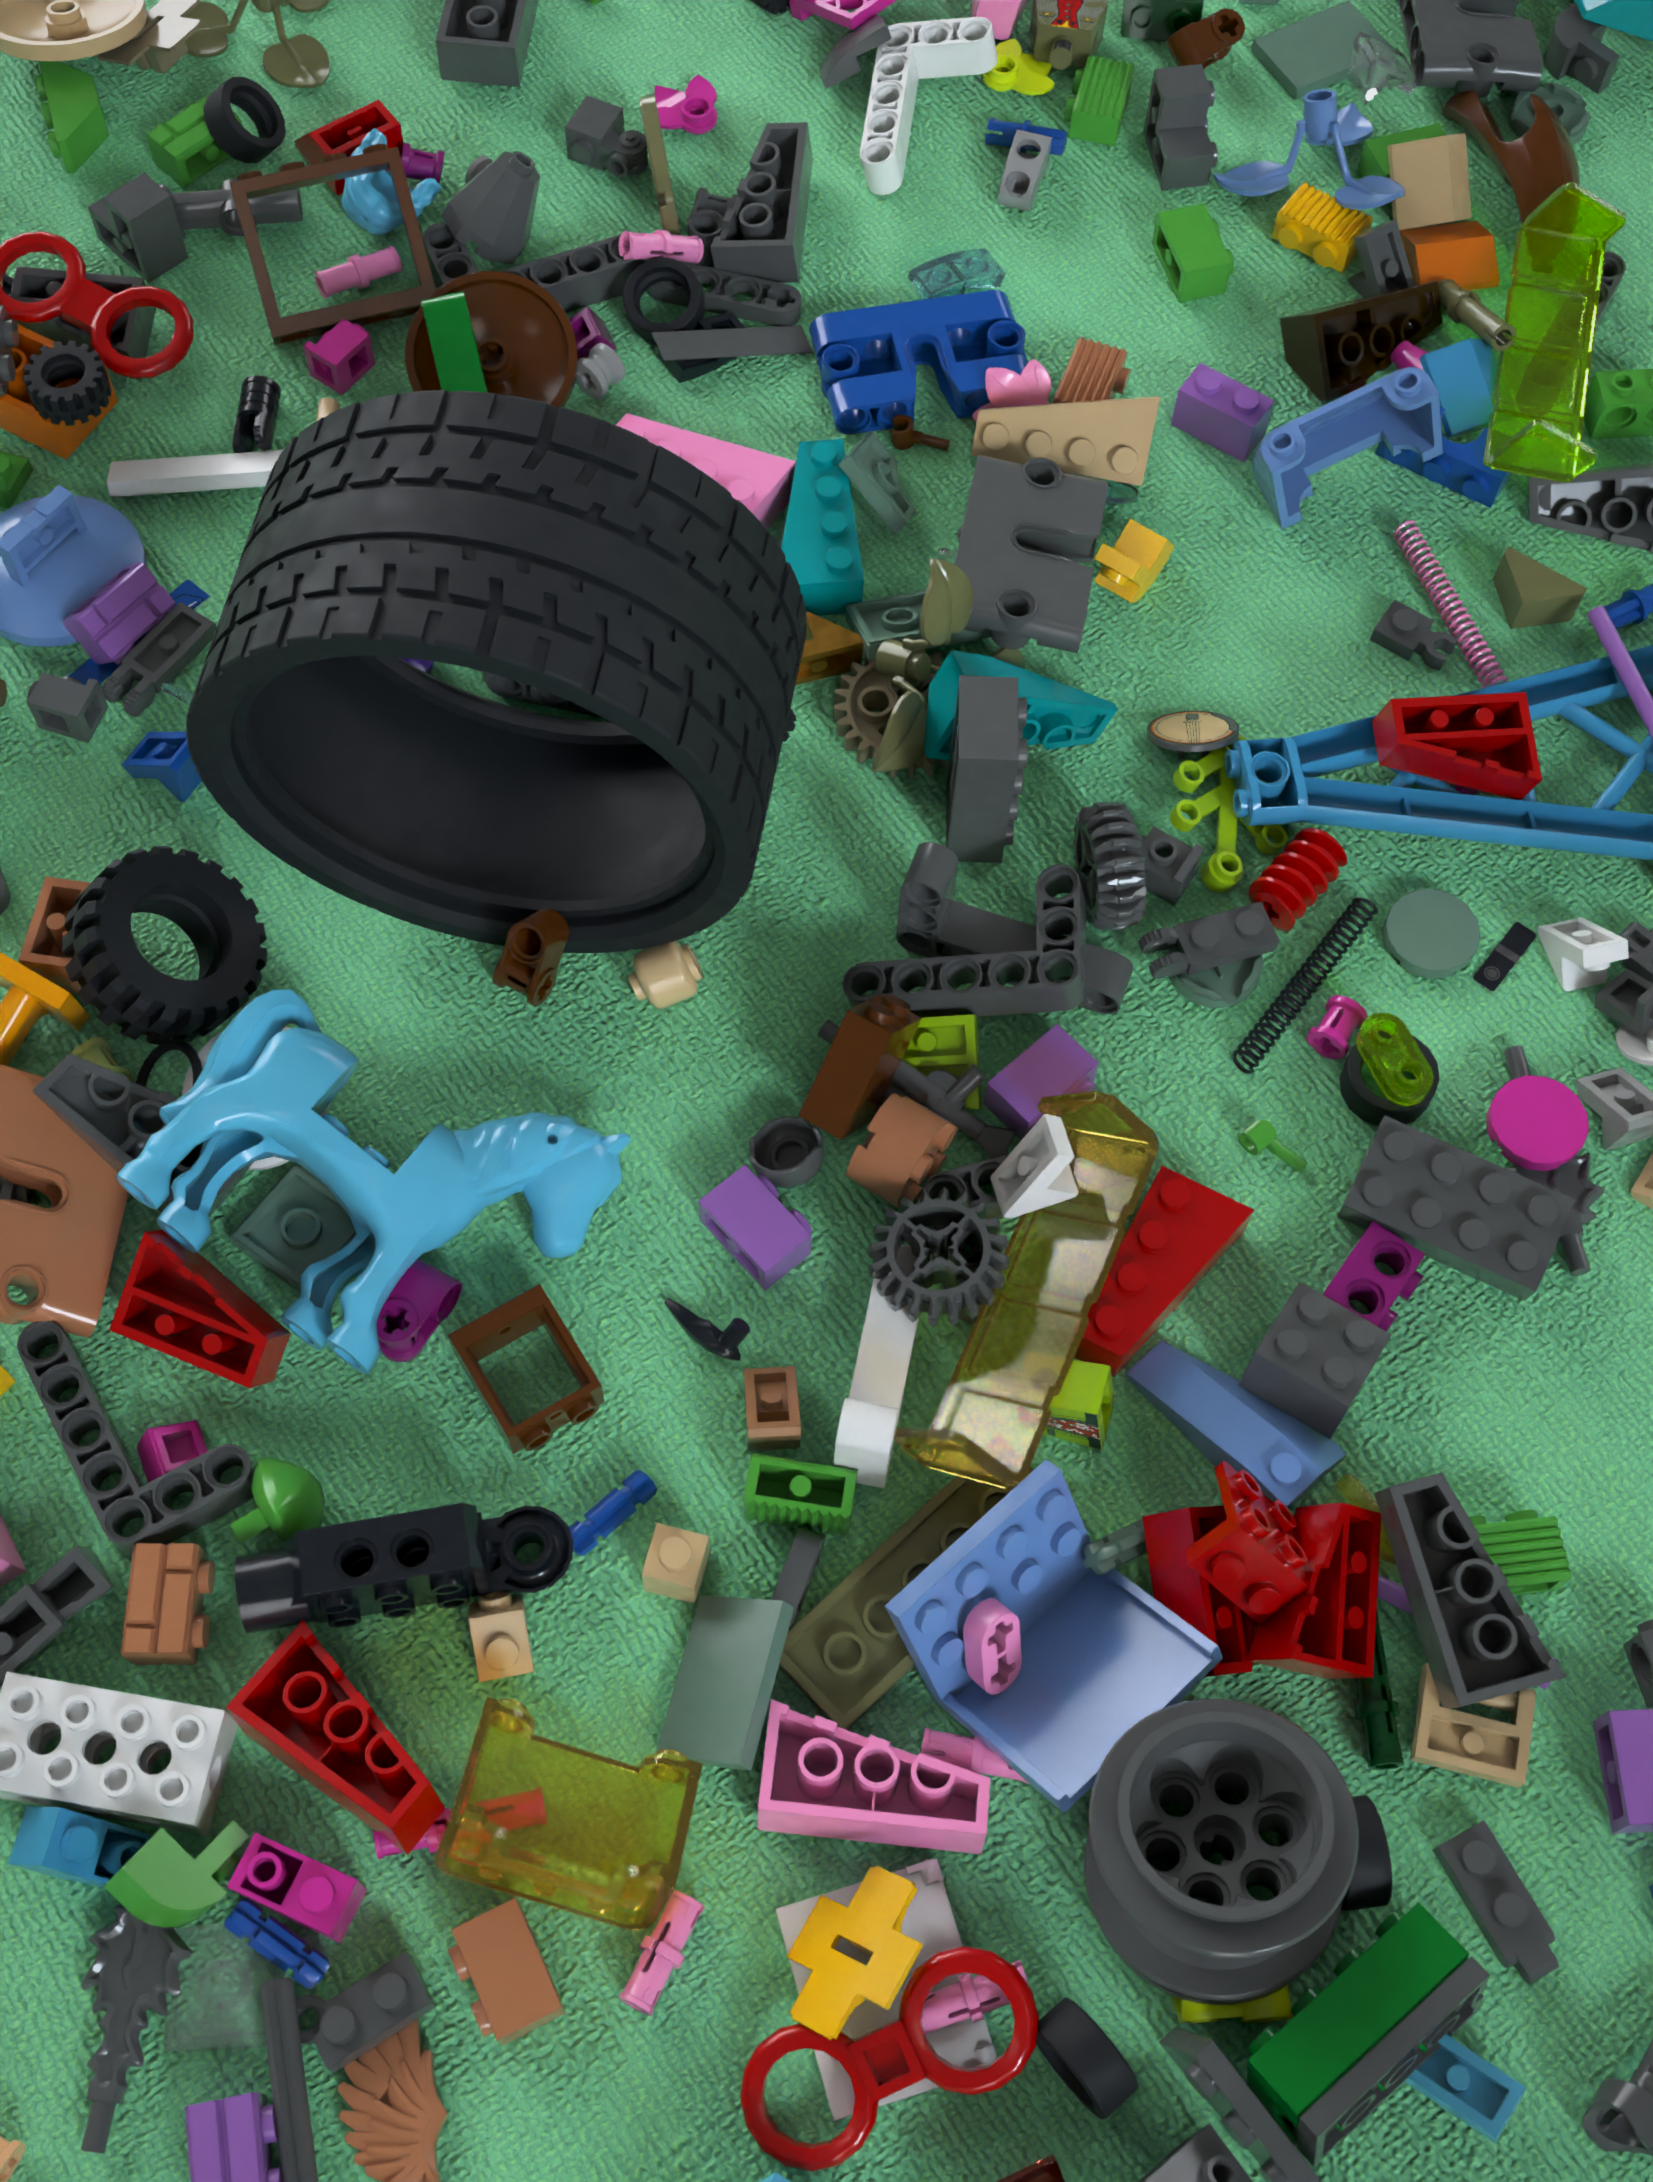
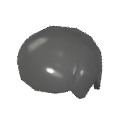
[749,1116,824,1189]

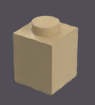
[641,1523,710,1604]

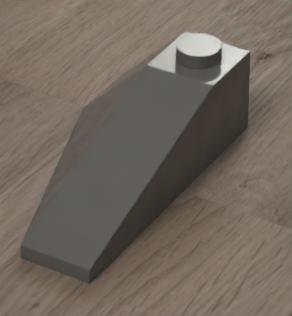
[1528,463,1653,553]

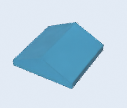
[1419,338,1517,438]

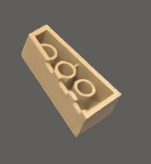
[971,396,1160,486]

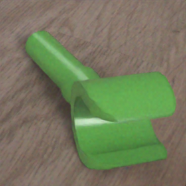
[1238,1120,1308,1173]

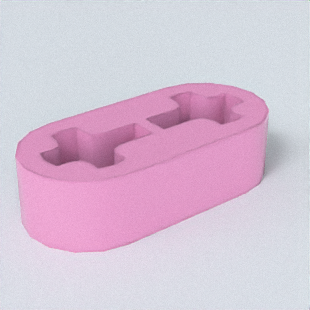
[963,1598,1022,1695]

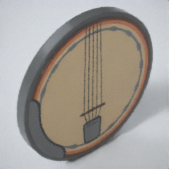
[1147,711,1239,759]

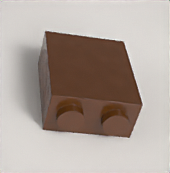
[798,994,922,1140]

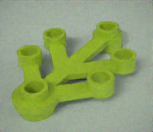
[1170,734,1288,893]

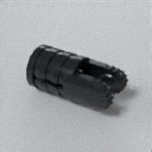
[232,375,281,453]

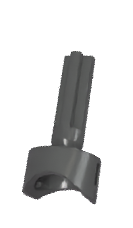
[1582,2039,1653,2157]

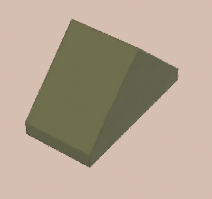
[1493,546,1587,629]

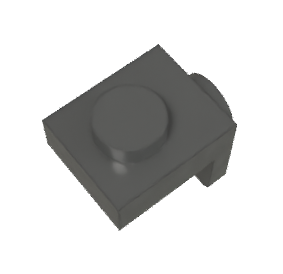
[1594,969,1653,1036]

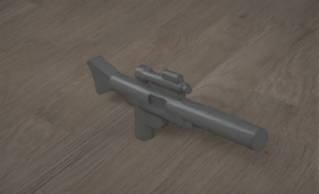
[818,1020,1017,1159]

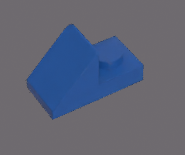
[121,732,202,802]

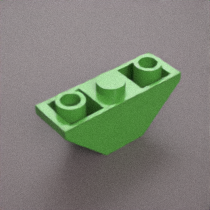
[35,61,109,174]

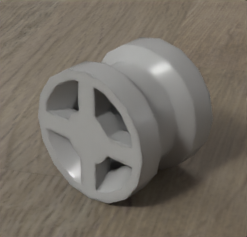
[576,343,626,399]

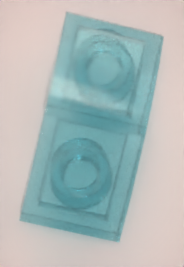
[908,249,1006,299]

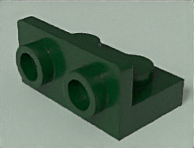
[1121,0,1203,41]

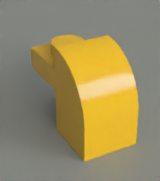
[1094,519,1175,603]

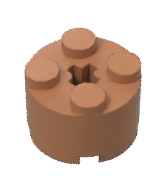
[846,1093,958,1209]

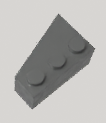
[10,266,156,381]

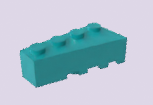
[781,439,864,616]

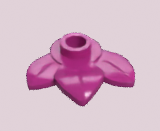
[654,75,717,134]

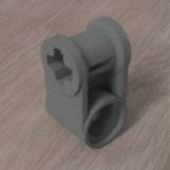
[688,187,738,267]

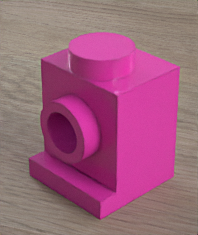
[303,319,375,395]

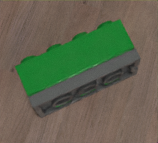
[1247,1902,1490,2167]

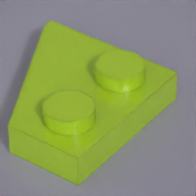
[902,1014,982,1109]

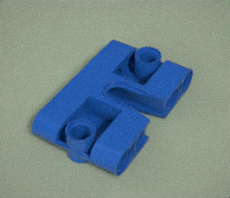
[809,290,1029,434]

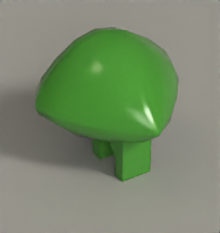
[230,1458,325,1543]

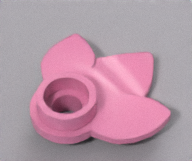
[973,359,1052,423]

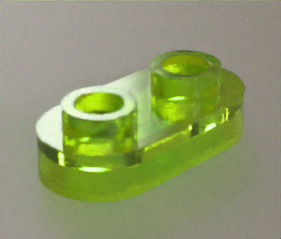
[1356,1013,1434,1106]

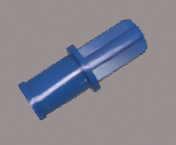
[985,118,1067,156]
[1604,584,1653,630]

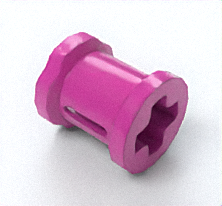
[1306,995,1368,1060]

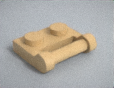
[1410,1663,1536,1788]

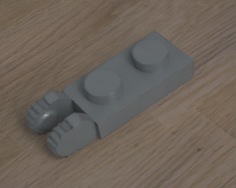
[102,602,217,717]
[1138,901,1280,979]

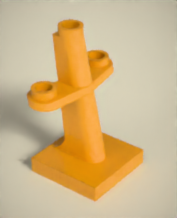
[0,952,90,1066]

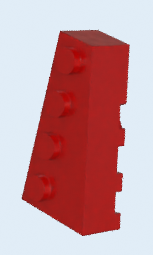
[226,1620,445,1855]

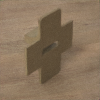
[97,0,202,74]

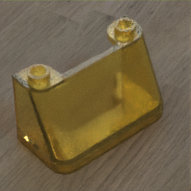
[434,1697,703,1930]

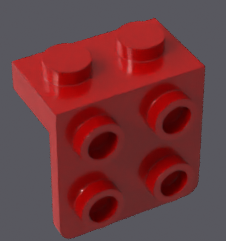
[1185,1461,1310,1624]

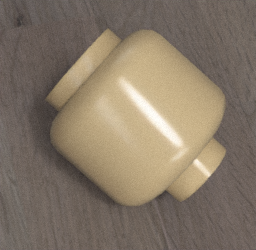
[628,941,704,1010]

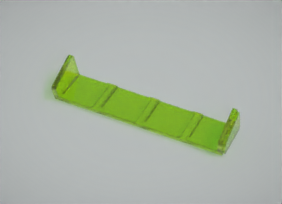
[1483,182,1626,483]

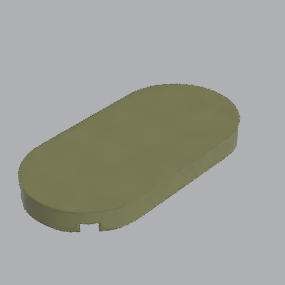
[639,93,681,235]

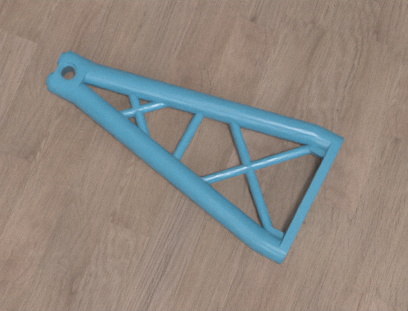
[1224,645,1653,861]

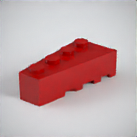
[1068,1166,1254,1378]

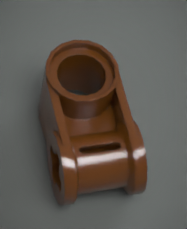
[1165,8,1245,69]
[492,908,569,1007]

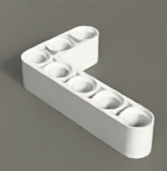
[860,17,998,195]
[833,1244,932,1489]

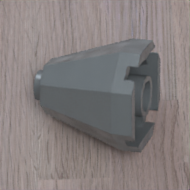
[442,151,540,265]

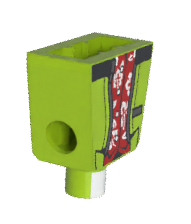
[990,1354,1114,1450]

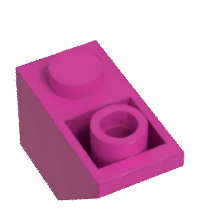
[227,1832,367,1944]

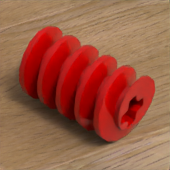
[1248,828,1348,932]

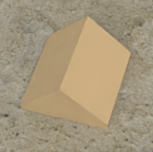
[1387,133,1472,230]

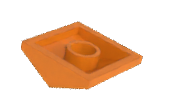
[1399,221,1500,294]

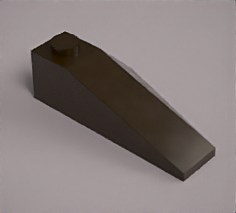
[1280,281,1443,401]

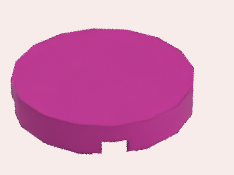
[1486,1075,1589,1171]

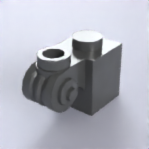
[565,96,648,178]

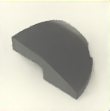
[820,14,892,89]

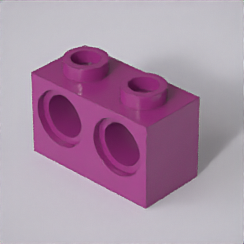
[1322,1221,1426,1332]

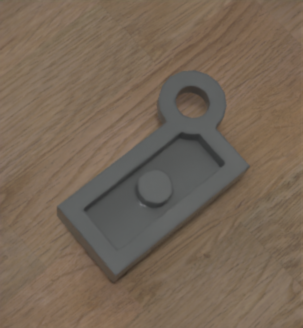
[295,1951,436,2073]

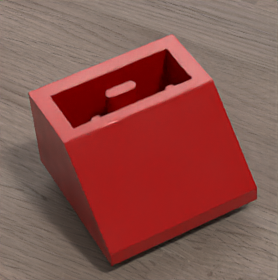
[294,99,403,196]

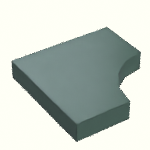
[838,431,915,534]

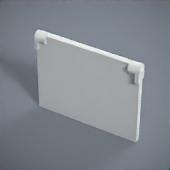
[775,1859,998,2121]

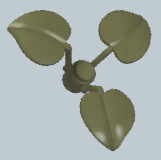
[160,0,330,88]
[871,558,1025,772]

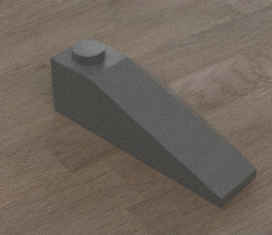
[33,1053,253,1217]

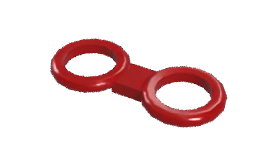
[0,231,194,379]
[740,1946,1039,2171]

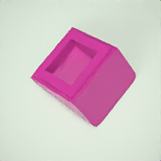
[137,1420,208,1483]

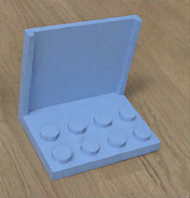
[885,1459,1223,1813]

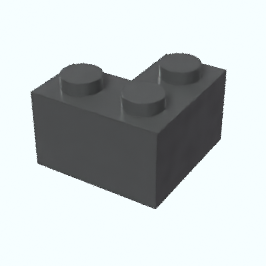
[1143,64,1218,191]
[88,173,188,283]

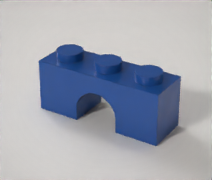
[1375,407,1524,508]

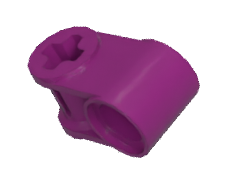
[376,1258,462,1362]

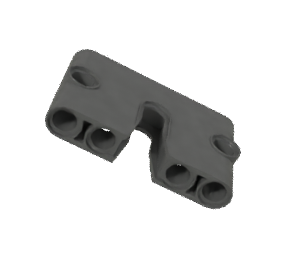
[1398,0,1542,98]
[955,455,1109,653]

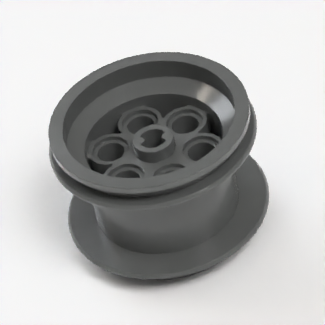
[1084,1699,1359,2005]

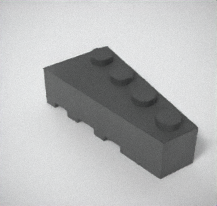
[710,122,813,283]

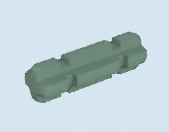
[1082,1519,1147,1575]

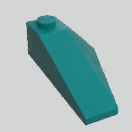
[924,650,1118,760]

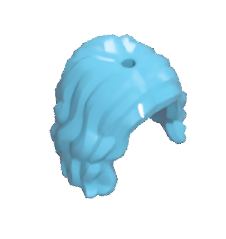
[341,128,442,235]

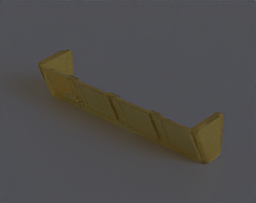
[894,1091,1159,1489]

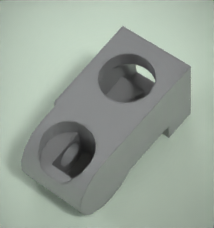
[998,129,1052,212]

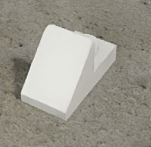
[1538,917,1629,991]
[990,1114,1079,1218]

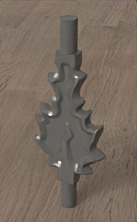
[1504,1046,1604,1276]
[81,1904,192,2154]

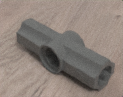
[172,178,303,236]

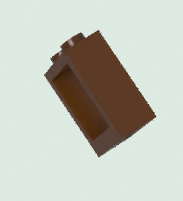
[448,1284,605,1454]

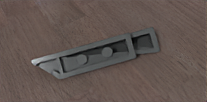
[0,1546,114,1687]

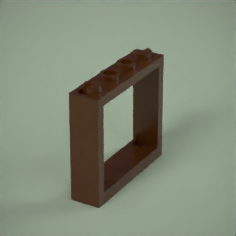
[230,144,436,346]

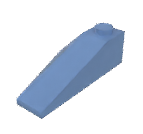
[1125,1340,1347,1510]

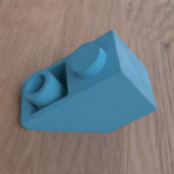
[8,1806,153,1888]

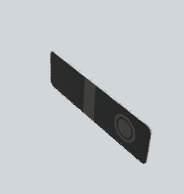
[1473,922,1537,991]

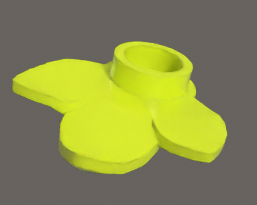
[982,38,1055,95]

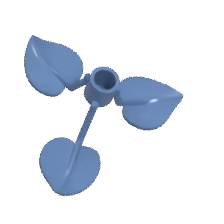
[1214,89,1405,210]

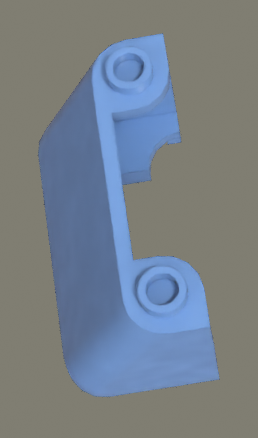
[1252,367,1443,530]

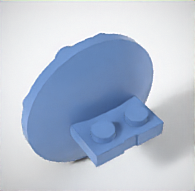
[0,485,147,647]

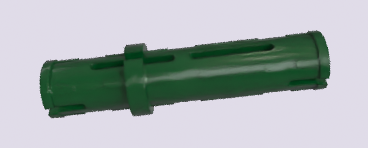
[1354,1610,1404,1770]

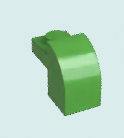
[104,1820,249,1928]

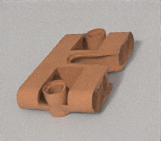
[0,1064,129,1338]

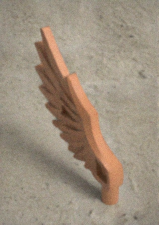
[337,2019,449,2182]

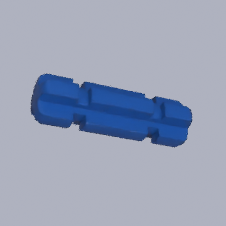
[569,1470,657,1557]
[224,1898,330,1989]

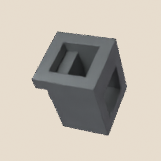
[26,673,109,743]
[1138,827,1204,906]

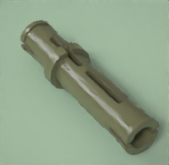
[1438,279,1516,351]

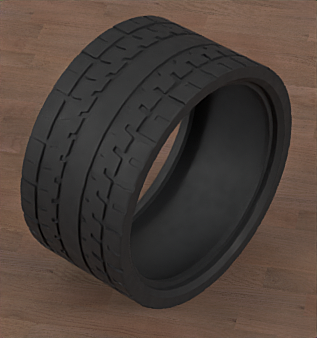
[186,390,806,953]

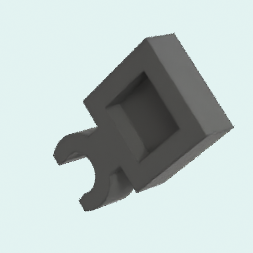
[1370,600,1457,670]

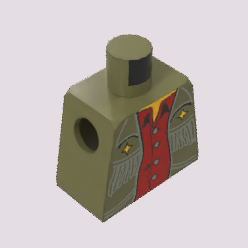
[1030,0,1109,70]

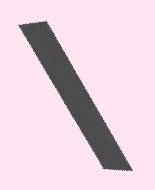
[651,325,814,361]

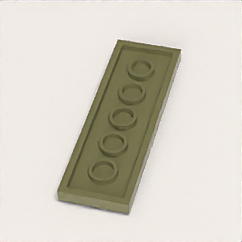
[779,1435,1034,1730]

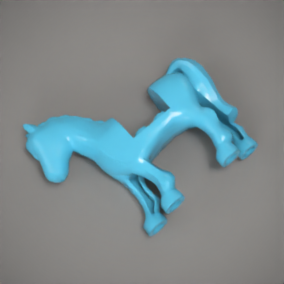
[115,989,631,1374]

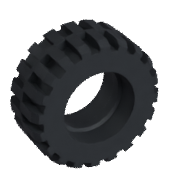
[62,846,268,1045]

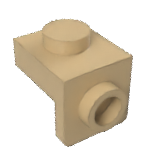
[468,1590,534,1682]

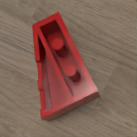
[1372,692,1542,800]
[109,1230,291,1388]
[1246,1502,1381,1679]
[1142,1506,1255,1677]

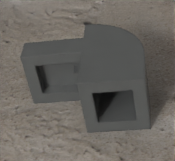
[1544,2,1620,94]

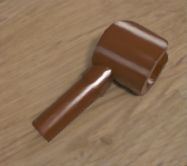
[889,414,950,451]

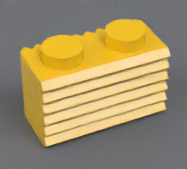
[1272,182,1373,273]

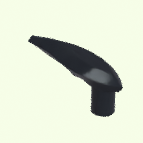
[664,1298,750,1361]

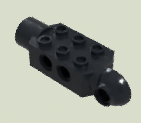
[235,1503,573,1633]

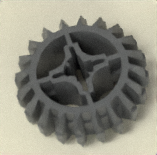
[1073,802,1147,931]
[869,1187,1009,1327]

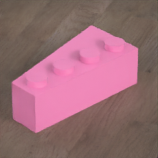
[616,413,796,530]
[758,1699,990,1854]

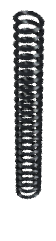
[1232,898,1378,1074]

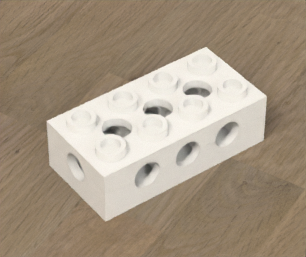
[0,1672,238,1836]

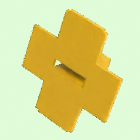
[787,1865,923,2040]

